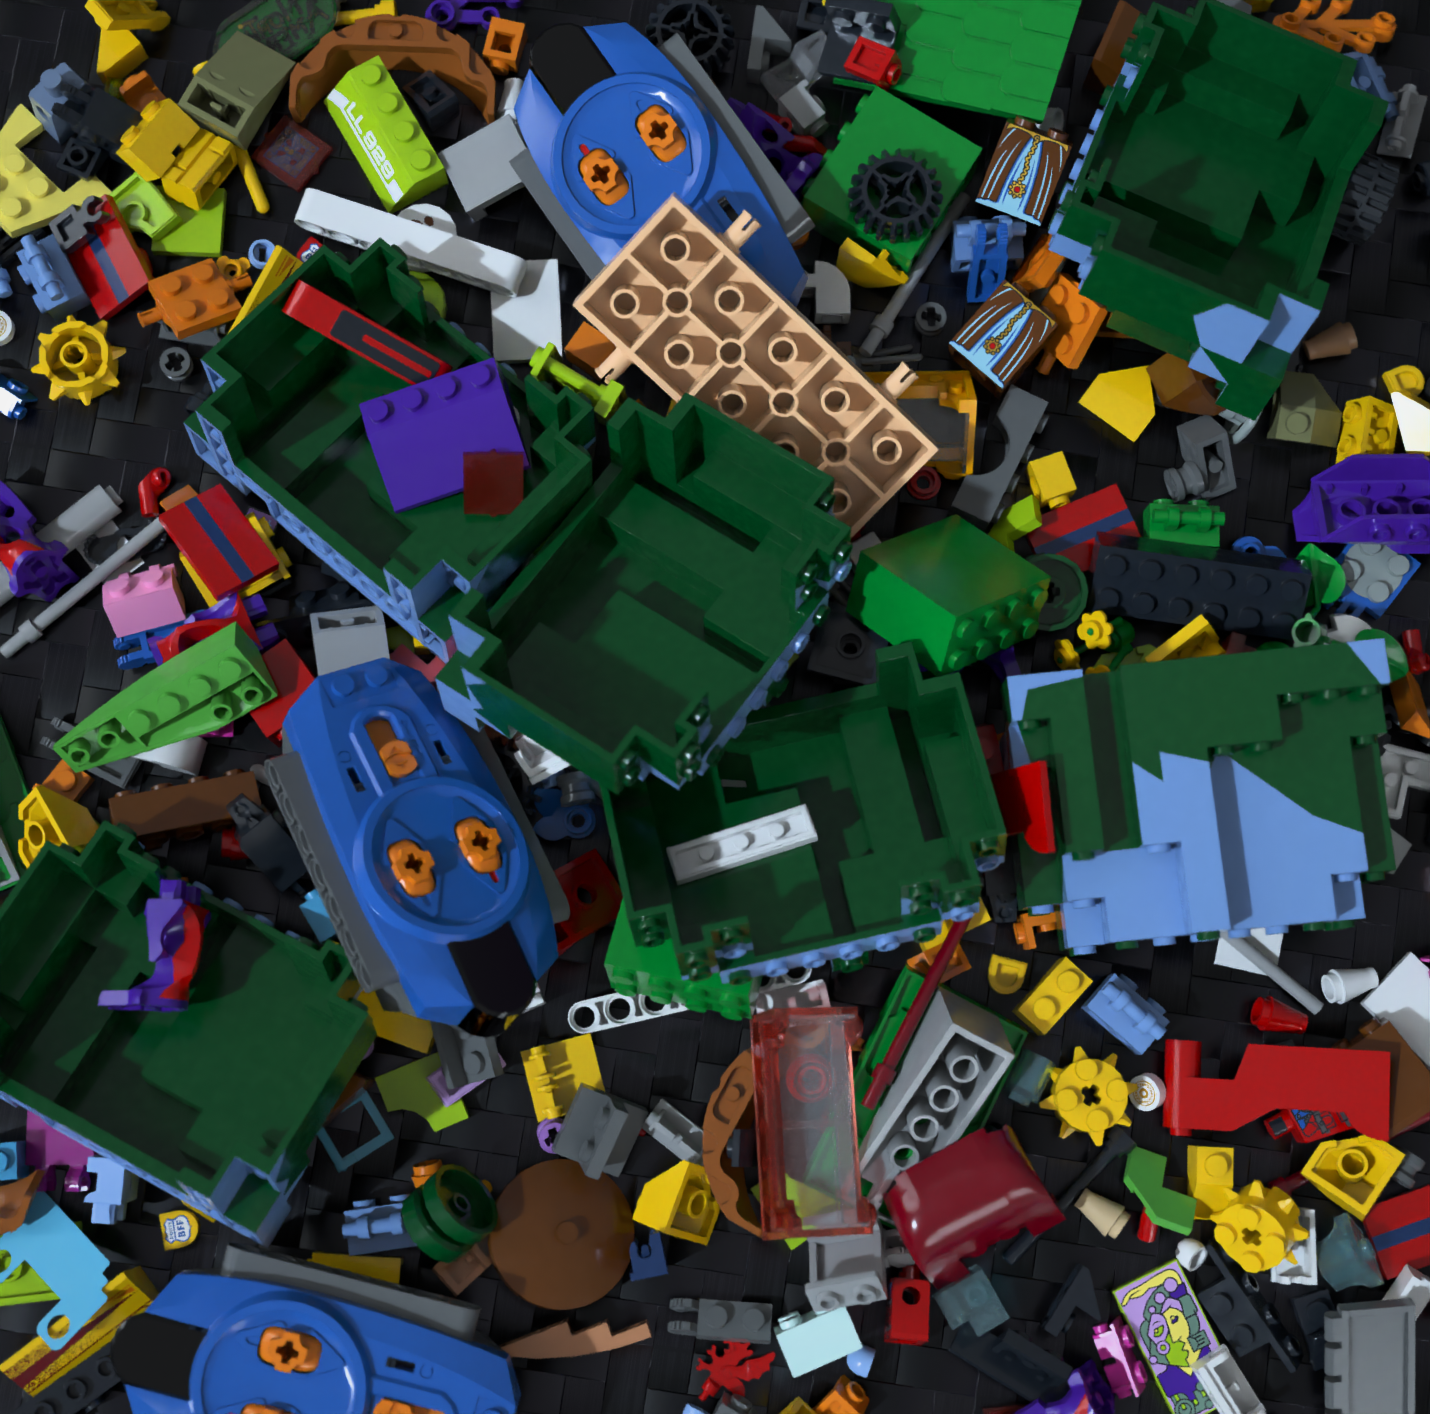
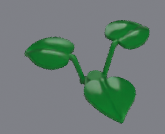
[1255,544,1409,684]

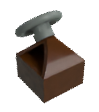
[1146,353,1264,445]

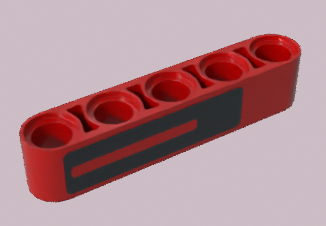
[281,279,453,385]

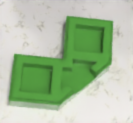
[1123,1147,1197,1236]

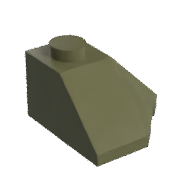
[1267,371,1342,448]

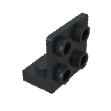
[817,0,901,85]

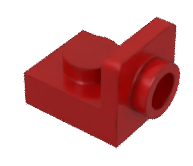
[844,36,902,92]

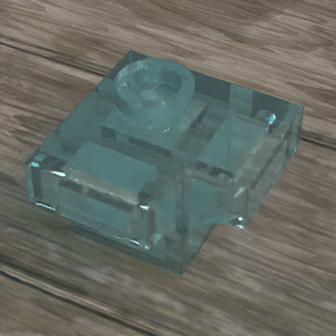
[1316,1212,1384,1292]
[933,1264,1010,1337]

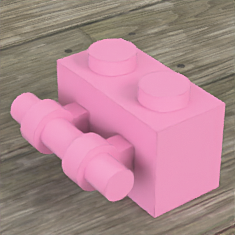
[102,563,186,638]

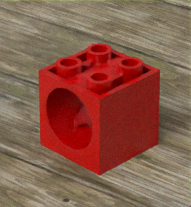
[249,638,316,748]

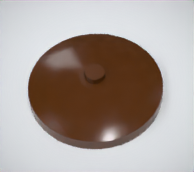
[488,1159,634,1310]

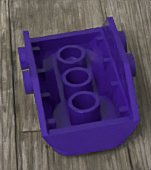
[1292,453,1430,554]

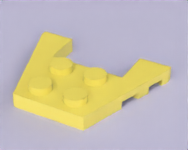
[0,104,112,238]

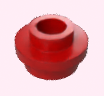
[906,466,941,501]

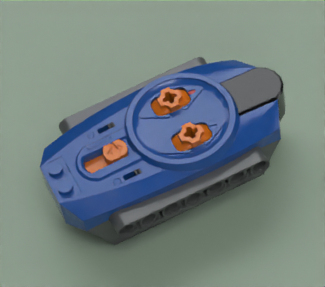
[509,22,816,308]
[264,657,570,1038]
[110,1243,521,1414]

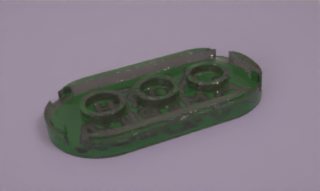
[213,0,337,61]

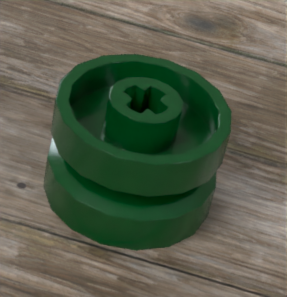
[1024,552,1088,631]
[401,1164,498,1263]

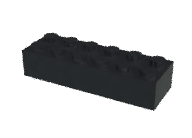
[1086,531,1313,640]

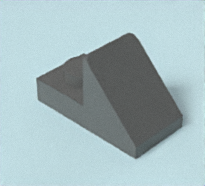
[746,5,792,84]

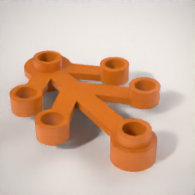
[1272,0,1397,54]

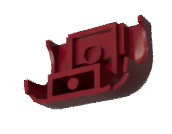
[882,1125,1066,1290]

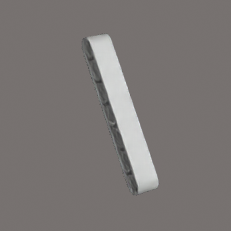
[294,188,528,297]
[568,968,812,1033]

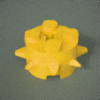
[31,315,126,406]
[1039,1046,1138,1146]
[1211,1180,1310,1273]

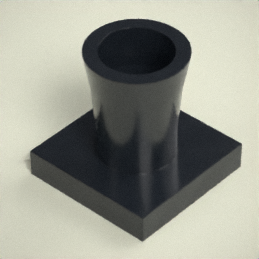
[807,601,889,686]

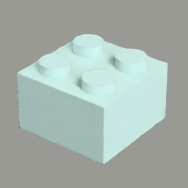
[773,1307,863,1378]

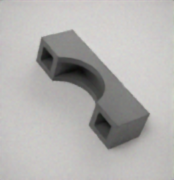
[948,384,1049,531]

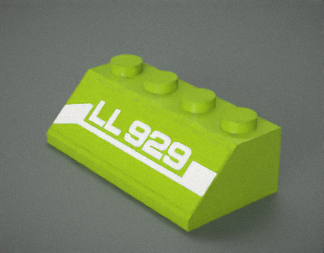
[324,55,448,214]

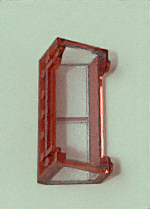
[749,1007,876,1241]

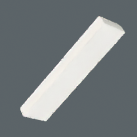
[666,804,818,885]

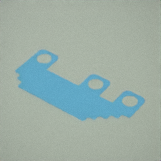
[0,1192,110,1350]

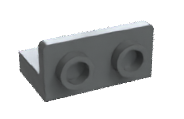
[430,1020,504,1089]

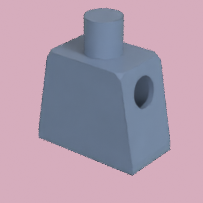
[28,62,95,145]

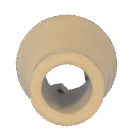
[1074,1188,1131,1239]

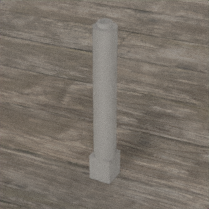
[0,484,123,607]

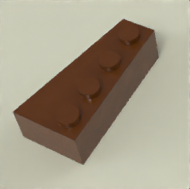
[109,769,261,851]

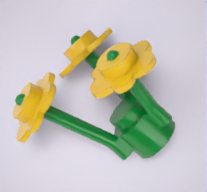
[1054,610,1135,674]

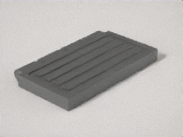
[1324,1298,1416,1414]

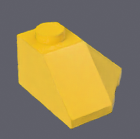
[18,785,99,868]
[1301,1135,1405,1222]
[632,1160,720,1246]

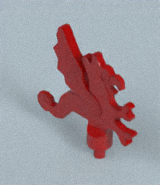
[696,1341,775,1402]

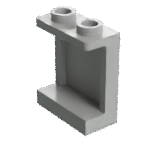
[438,114,527,221]
[802,1204,887,1312]

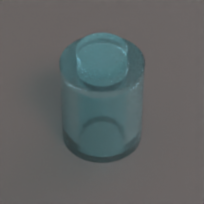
[1005,1049,1056,1107]

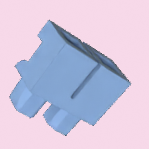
[84,1154,139,1224]

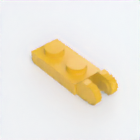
[84,0,171,32]

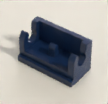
[629,1229,668,1281]

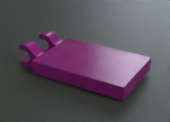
[25,1110,98,1192]

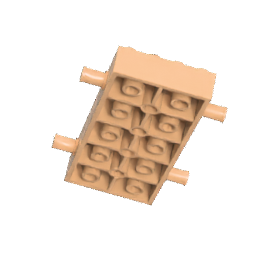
[573,191,939,538]

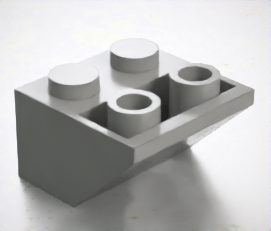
[310,606,390,676]

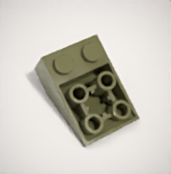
[177,30,297,151]

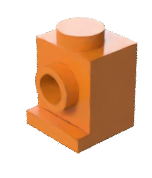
[482,17,527,76]

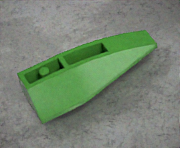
[53,621,278,773]

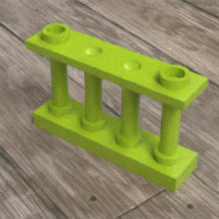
[529,342,628,427]

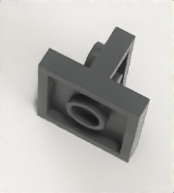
[551,1082,649,1180]

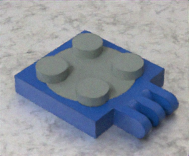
[1322,544,1421,620]

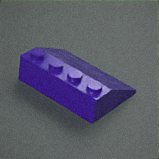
[359,357,531,514]

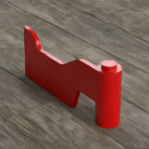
[990,761,1055,853]
[1163,1039,1390,1142]

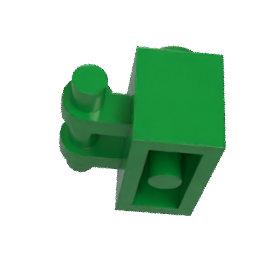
[1143,499,1225,548]

